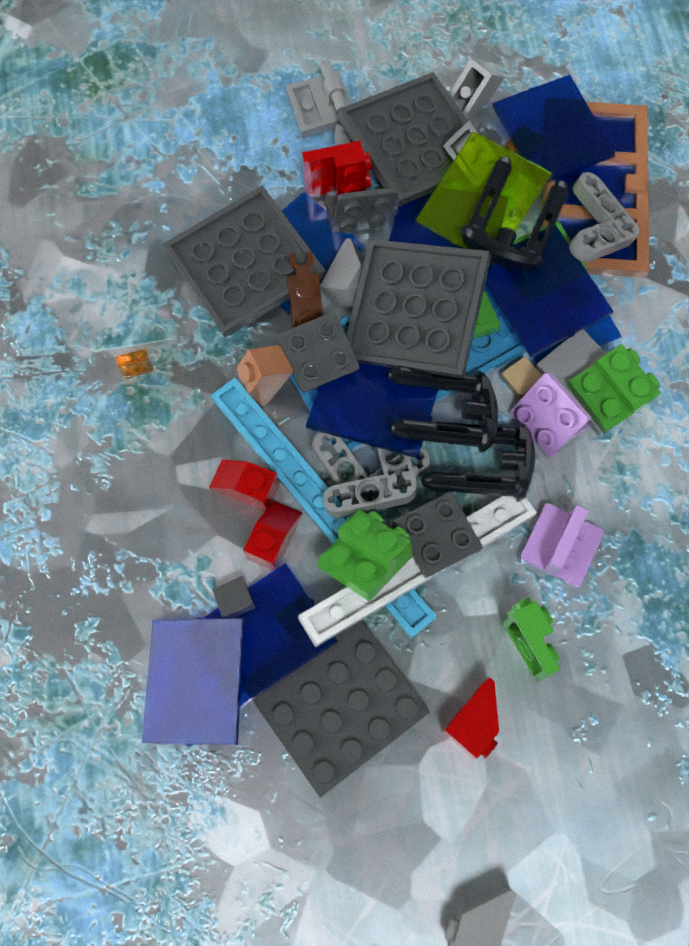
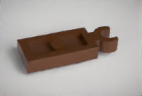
[287,252,323,328]

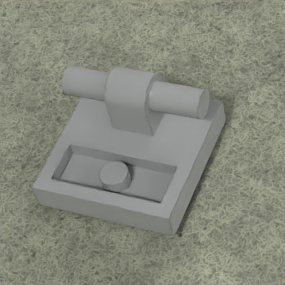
[286,61,352,138]

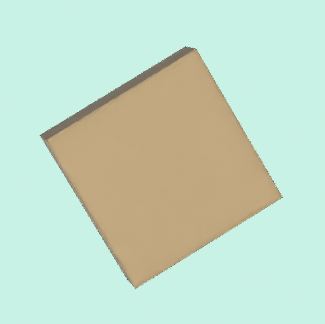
[500,356,542,400]

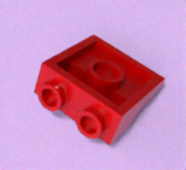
[302,140,372,197]

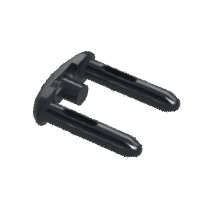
[460,156,568,271]
[387,366,498,452]
[421,422,535,502]

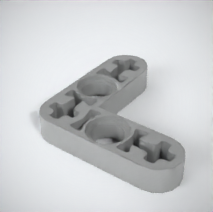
[569,172,640,262]
[323,415,417,518]
[312,430,430,505]

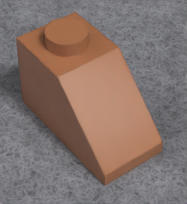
[236,345,294,406]

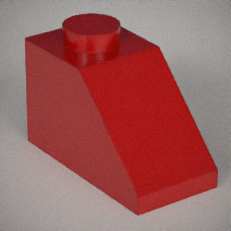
[209,459,280,511]
[243,501,303,572]
[442,677,500,760]

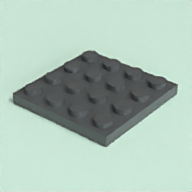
[337,72,468,208]
[162,185,326,338]
[346,239,491,378]
[241,620,430,798]

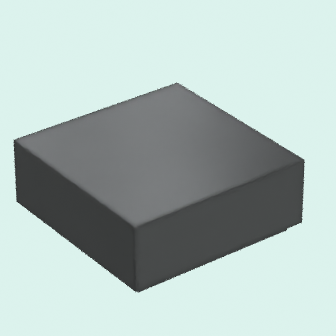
[212,576,256,621]

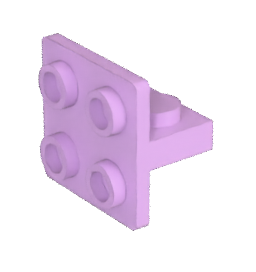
[510,372,591,457]
[520,503,605,587]

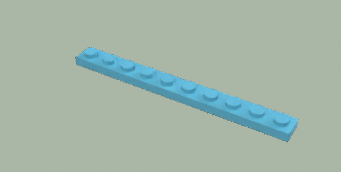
[210,378,437,639]

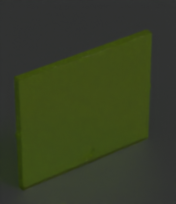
[416,131,552,265]

